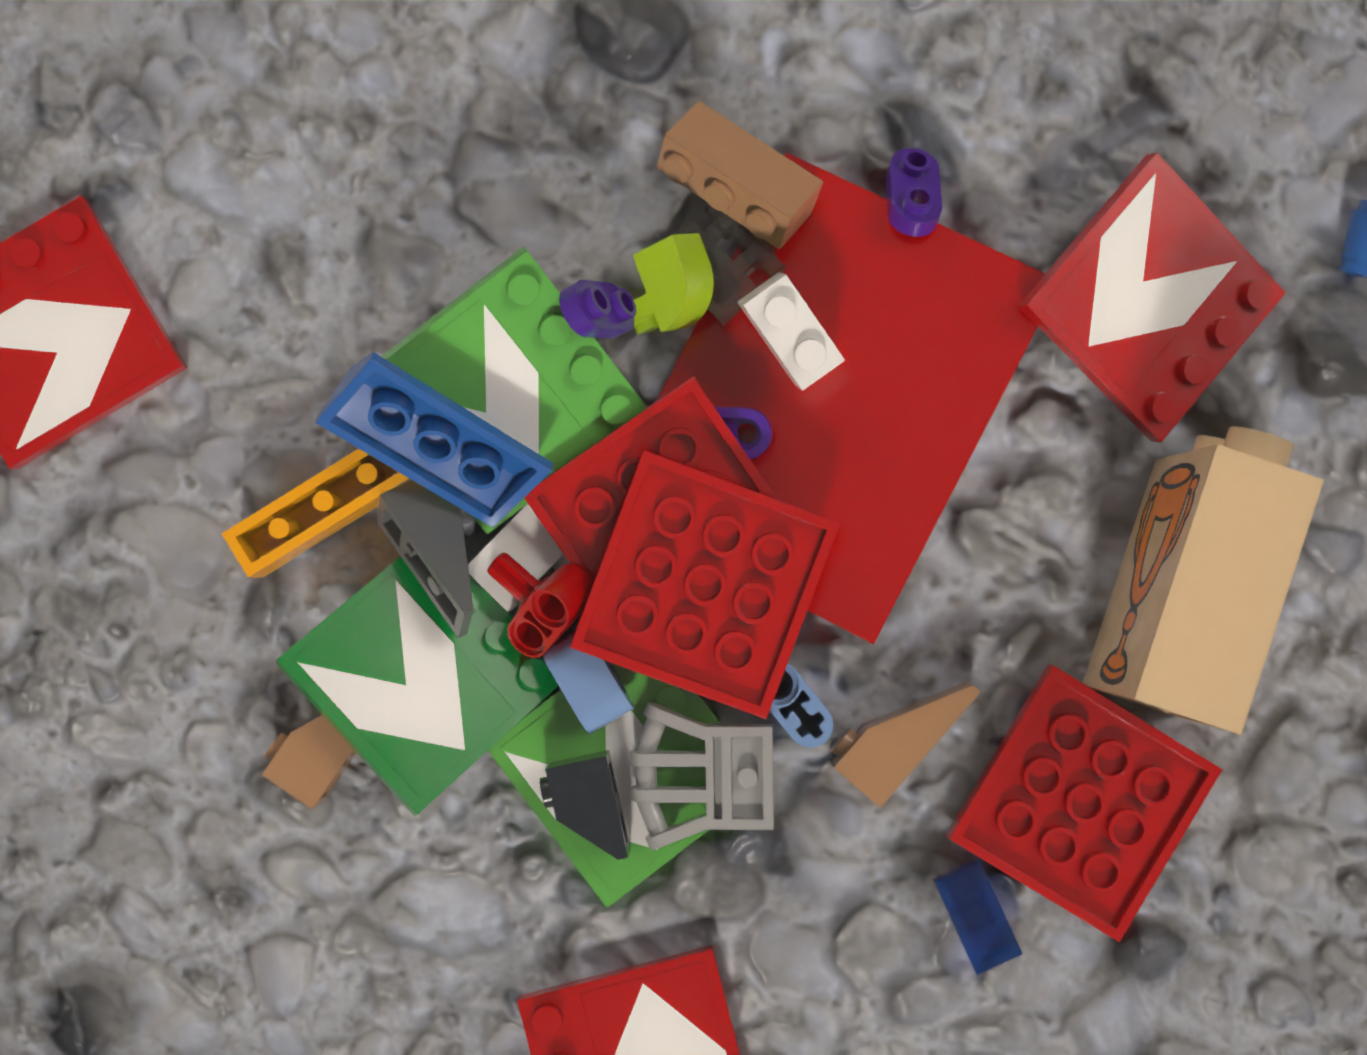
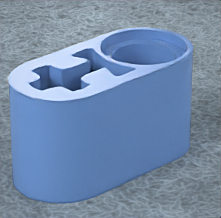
[542,631,635,734]
[770,663,833,748]

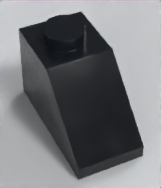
[540,750,631,860]

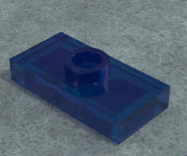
[932,858,1023,975]

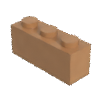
[657,101,823,250]

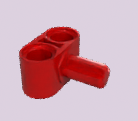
[487,552,593,658]

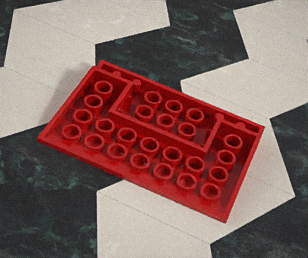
[656,152,1045,644]

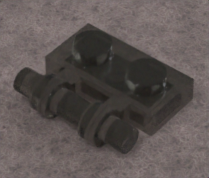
[673,204,785,326]

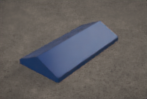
[315,352,554,528]

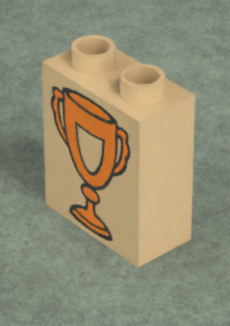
[1082,426,1324,735]

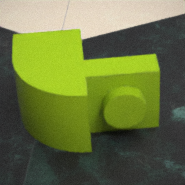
[632,233,714,335]

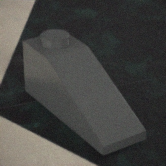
[376,480,473,639]

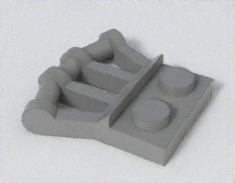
[630,701,774,850]

